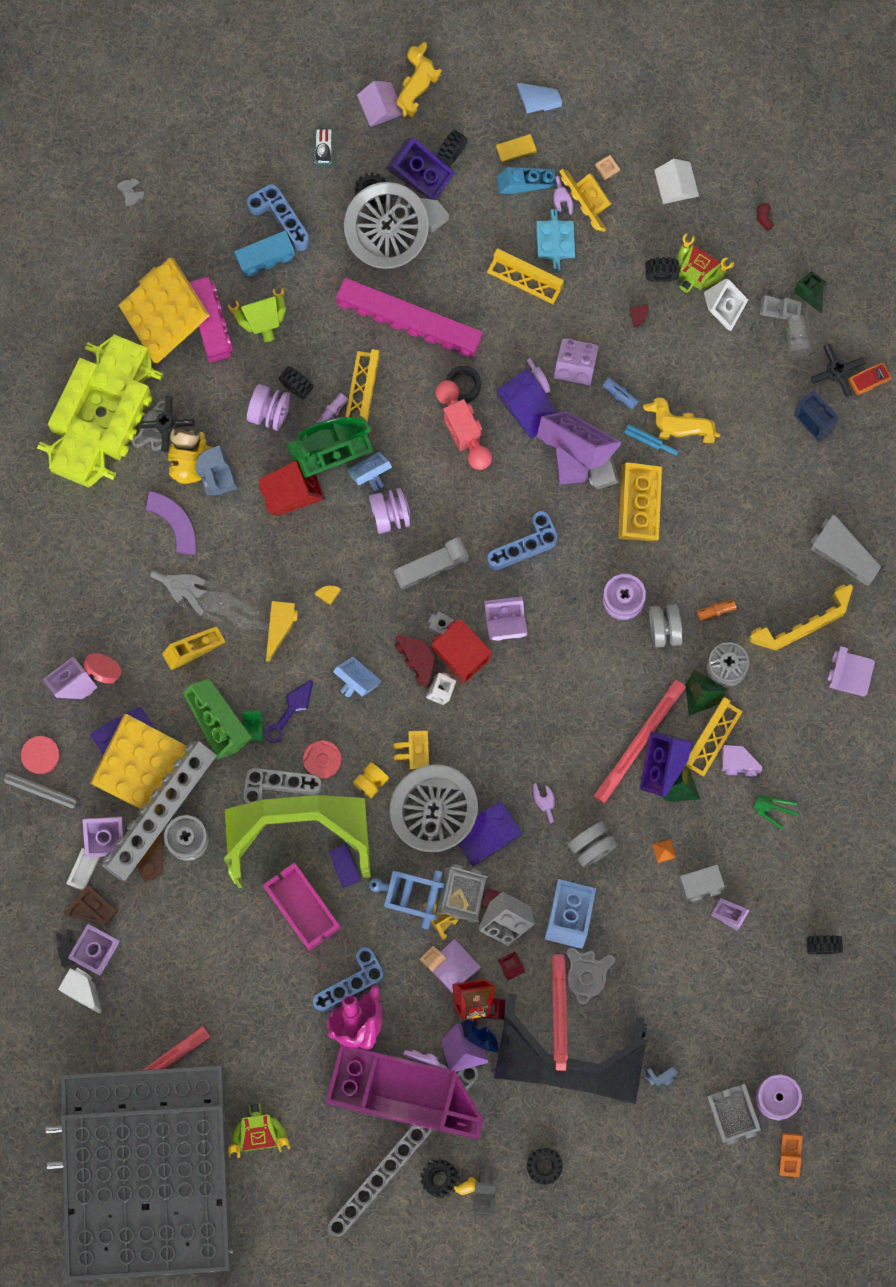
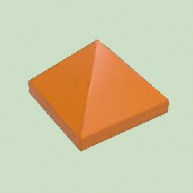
[652,839,676,863]

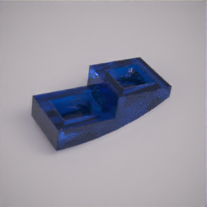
[462,1019,499,1053]

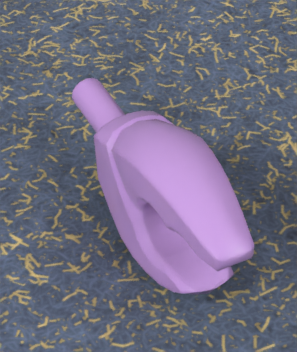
[553,176,573,215]
[527,358,550,393]
[533,783,555,823]

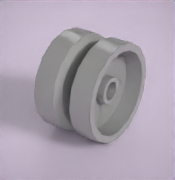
[649,603,682,648]
[164,815,209,861]
[568,821,618,868]

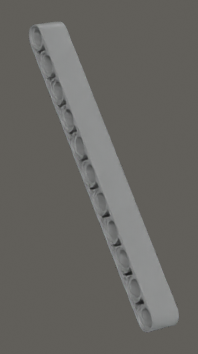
[328,1067,478,1237]

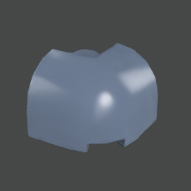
[196,445,239,496]

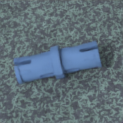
[603,378,639,410]

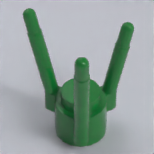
[754,795,799,829]

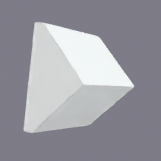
[654,159,699,204]

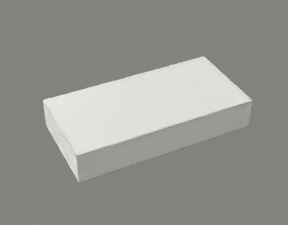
[66,848,100,891]

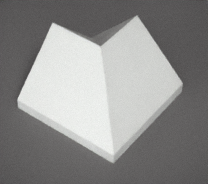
[704,279,748,331]

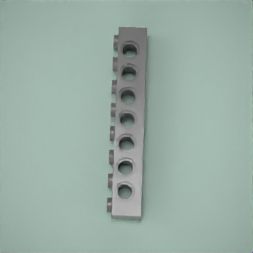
[102,741,217,881]

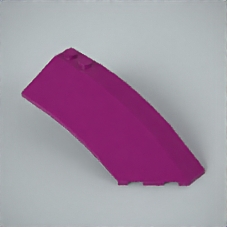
[325,1045,484,1140]

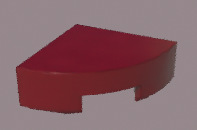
[630,304,648,327]

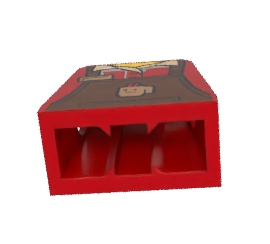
[452,979,495,1028]

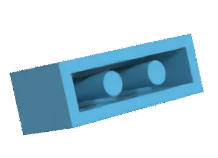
[234,230,295,277]

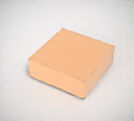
[595,155,620,180]
[419,946,446,972]

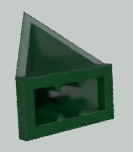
[794,271,826,313]
[686,669,727,716]
[663,766,700,801]

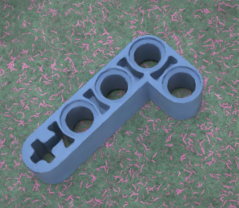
[247,185,309,251]
[487,511,557,570]
[313,947,384,1012]

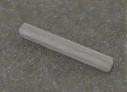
[4,772,77,809]

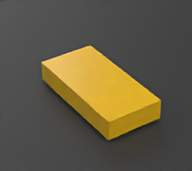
[496,134,537,163]

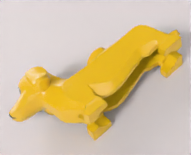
[396,42,442,117]
[642,397,721,443]

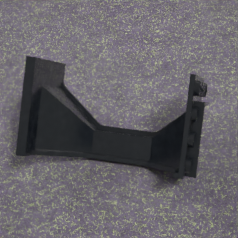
[494,994,649,1104]

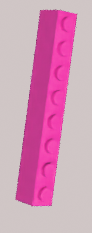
[336,278,483,357]

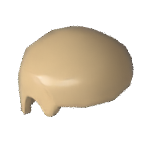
[170,428,200,450]

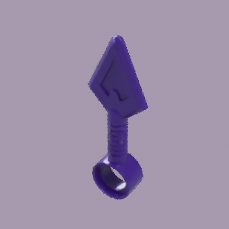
[265,680,313,743]

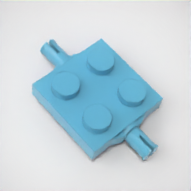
[536,209,575,271]

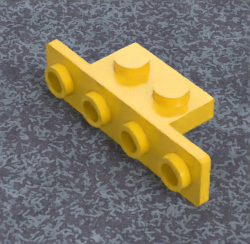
[559,169,612,232]

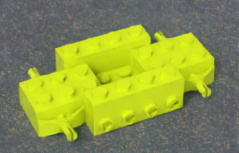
[37,334,163,488]

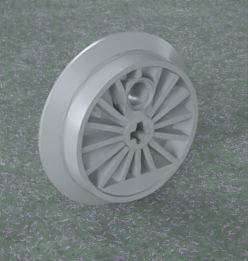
[344,182,429,269]
[390,765,478,852]

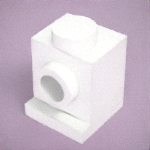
[426,673,456,705]

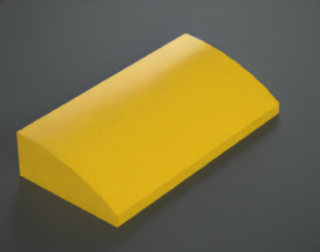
[618,462,662,541]

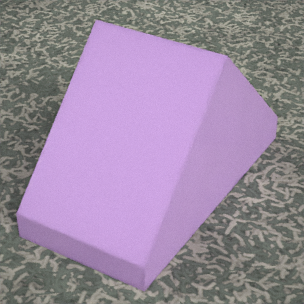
[711,898,749,930]

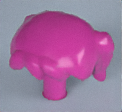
[327,986,383,1050]

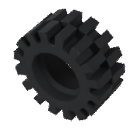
[437,130,468,166]
[355,172,387,208]
[645,257,679,282]
[278,366,314,399]
[807,935,843,955]
[527,1148,563,1185]
[420,1159,459,1198]

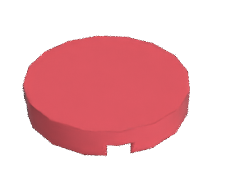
[84,653,121,684]
[21,736,60,775]
[303,740,342,779]

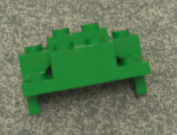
[286,416,373,478]

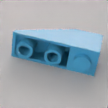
[496,167,557,194]

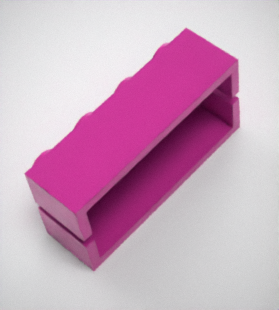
[189,277,233,363]
[263,862,341,951]

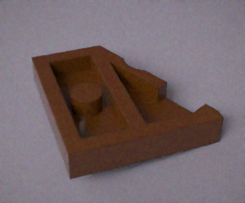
[133,832,163,883]
[64,885,118,926]

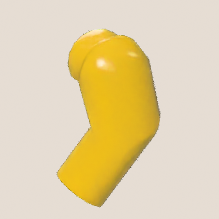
[454,1177,477,1195]

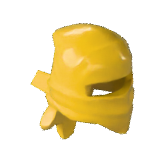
[168,432,213,484]

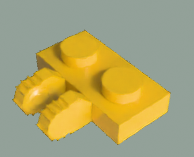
[394,731,429,771]

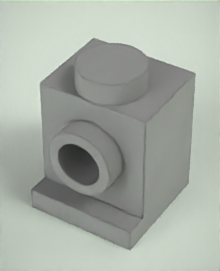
[428,611,457,635]

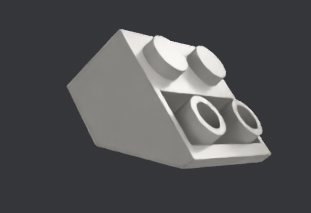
[479,892,535,946]

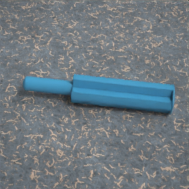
[624,424,679,456]

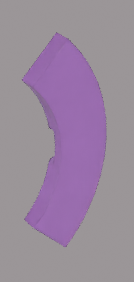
[146,491,196,555]

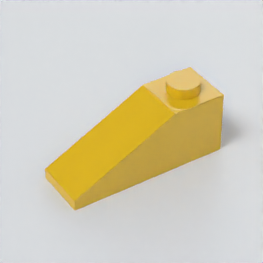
[266,601,298,662]
[162,626,226,670]

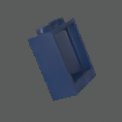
[794,390,839,442]

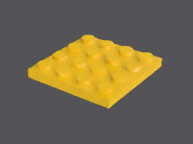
[118,257,210,363]
[90,714,186,815]

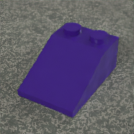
[386,137,455,200]
[497,368,558,439]
[89,706,155,755]
[640,732,692,797]
[454,800,522,867]

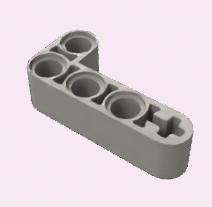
[393,537,469,590]
[244,768,322,804]

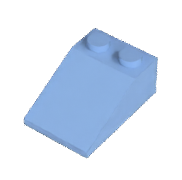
[544,879,596,949]

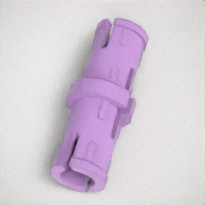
[316,393,349,423]

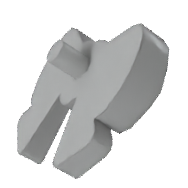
[117,178,144,206]

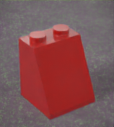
[258,461,325,516]
[432,619,492,684]

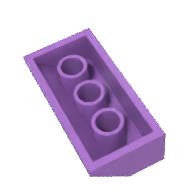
[537,411,621,469]

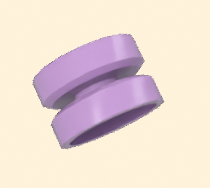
[603,574,646,620]
[755,1074,802,1120]

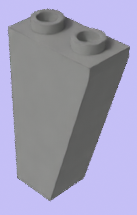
[810,515,881,587]

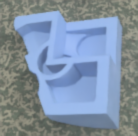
[517,83,562,114]

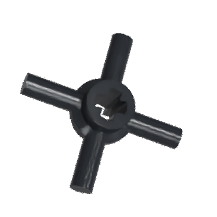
[811,344,865,397]
[139,396,195,452]

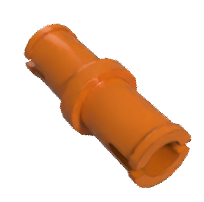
[696,599,737,621]

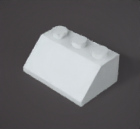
[58,968,102,1014]

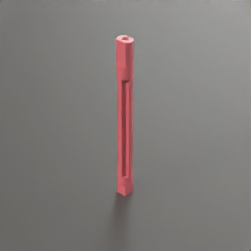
[594,680,686,804]
[552,954,568,1070]
[143,1026,211,1070]

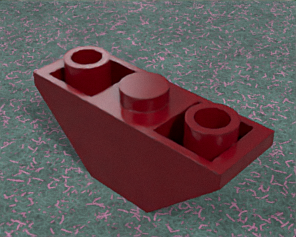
[394,635,435,689]

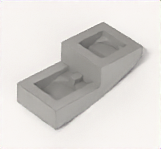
[760,295,802,321]

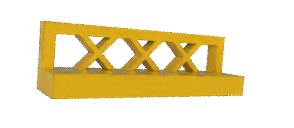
[487,248,564,305]
[346,349,380,423]
[685,697,743,777]

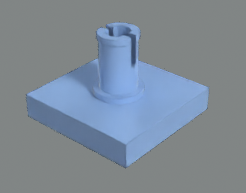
[346,452,392,491]
[333,657,382,697]

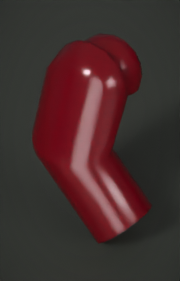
[757,203,774,231]

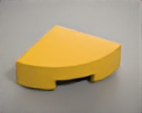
[315,586,341,605]

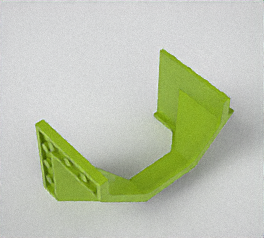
[224,795,371,888]

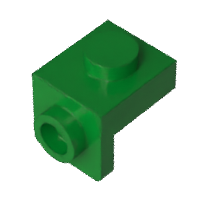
[242,710,263,741]

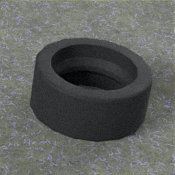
[446,366,481,403]

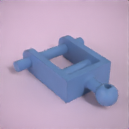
[369,870,445,930]

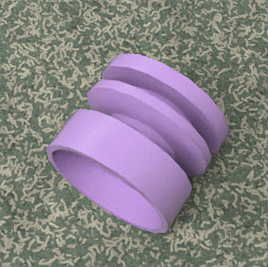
[247,384,290,431]
[369,488,410,534]

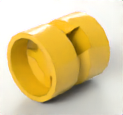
[353,762,389,799]

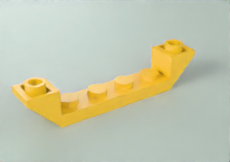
[748,584,853,651]

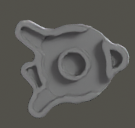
[132,401,179,451]
[566,948,615,1005]

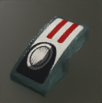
[314,128,333,165]

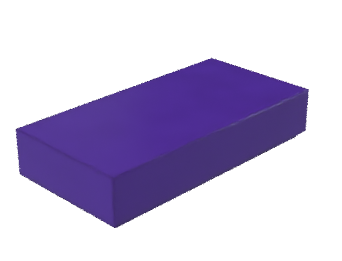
[328,844,361,888]

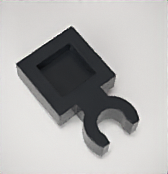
[56,930,76,967]

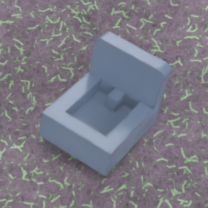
[645,1067,677,1087]

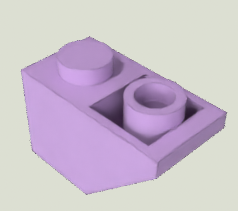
[721,745,762,776]

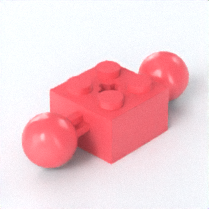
[435,380,492,470]

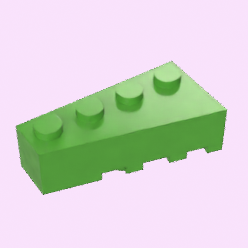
[183,679,252,760]

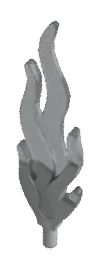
[150,570,269,632]

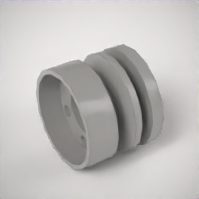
[706,642,749,688]

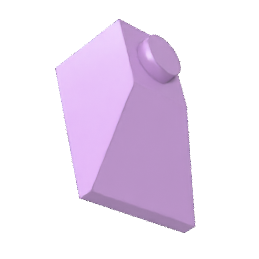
[42,657,98,699]
[430,939,481,994]

